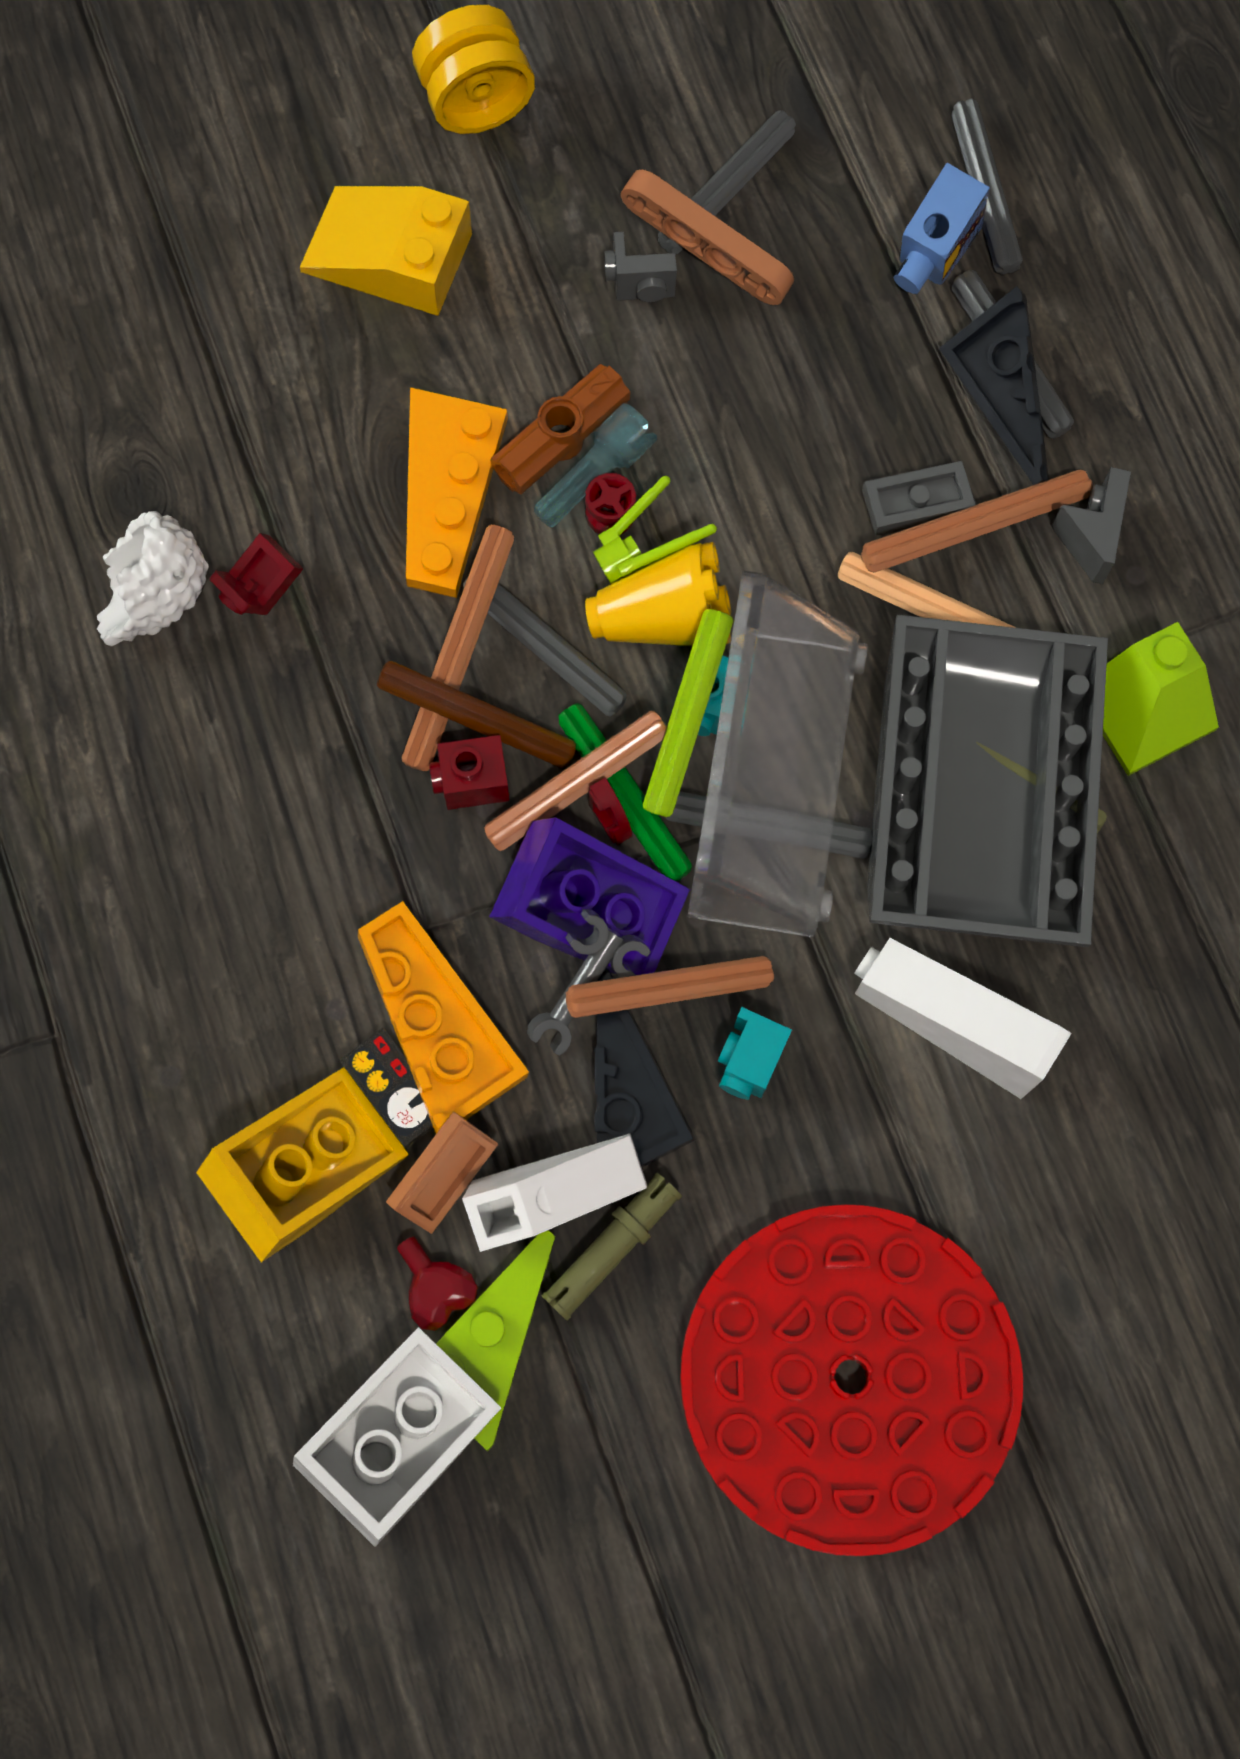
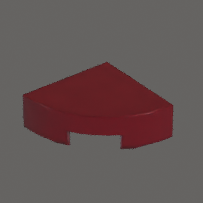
[589,778,633,845]

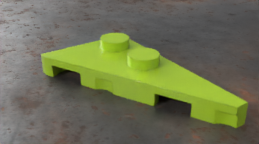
[436,1230,555,1451]

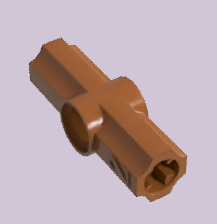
[490,364,630,495]

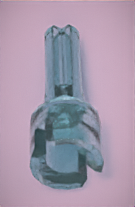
[534,403,658,528]

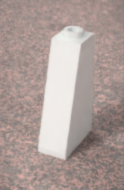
[854,938,1071,1099]

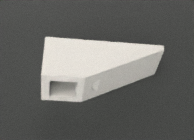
[462,1134,647,1252]

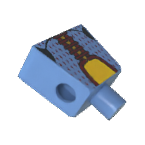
[893,163,990,294]

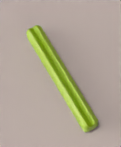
[643,609,733,817]

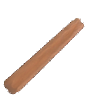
[861,469,1093,573]
[402,525,514,771]

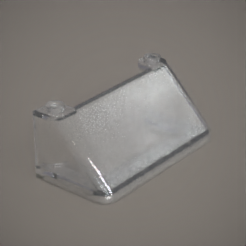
[687,570,868,937]

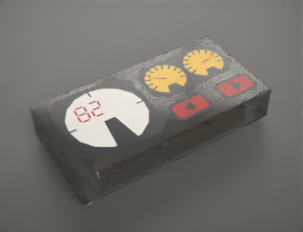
[339,1028,433,1149]

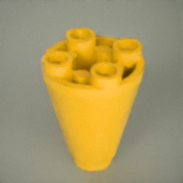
[585,542,731,646]

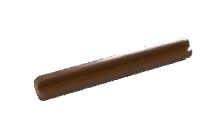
[377,661,576,768]

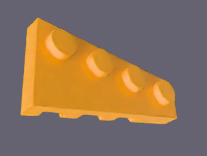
[406,387,508,598]
[358,901,529,1134]

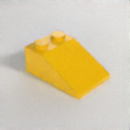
[300,186,472,316]
[196,1067,409,1263]

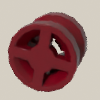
[585,473,636,534]

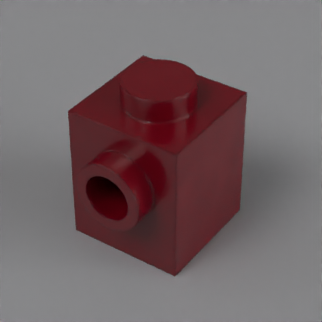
[429,735,510,810]

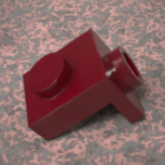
[209,533,303,615]

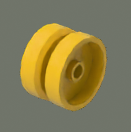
[412,5,535,134]

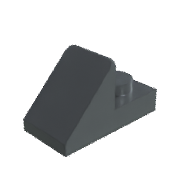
[1052,467,1131,584]

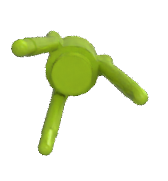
[593,476,717,584]

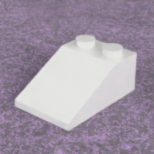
[293,1327,501,1547]

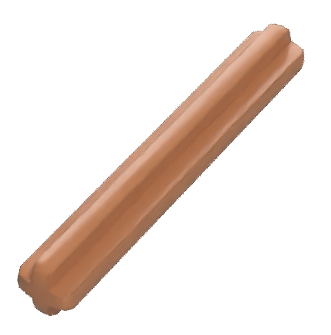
[484,711,667,851]
[566,956,774,1018]

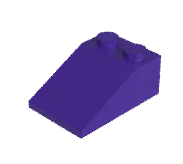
[489,818,690,976]

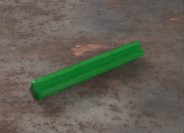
[558,703,692,881]

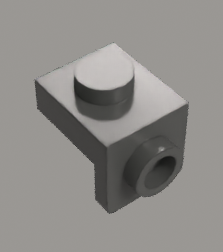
[604,232,677,302]

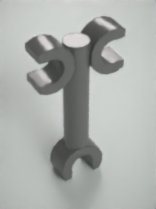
[527,909,651,1056]

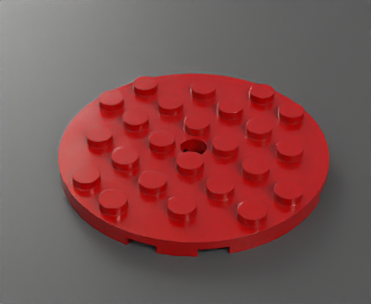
[680,1204,1023,1556]

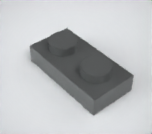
[862,461,976,536]

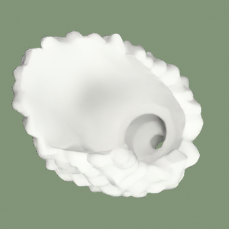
[97,511,209,646]

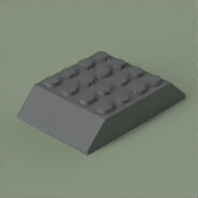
[867,615,1108,947]

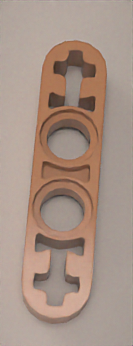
[621,170,794,305]

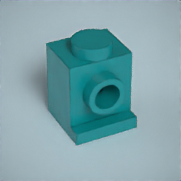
[718,1007,792,1100]

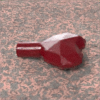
[397,1236,478,1331]

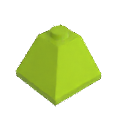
[1103,622,1219,776]

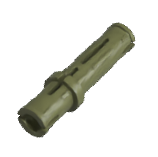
[541,1172,682,1321]

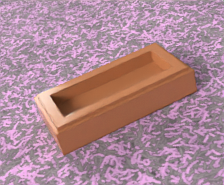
[386,1111,498,1234]

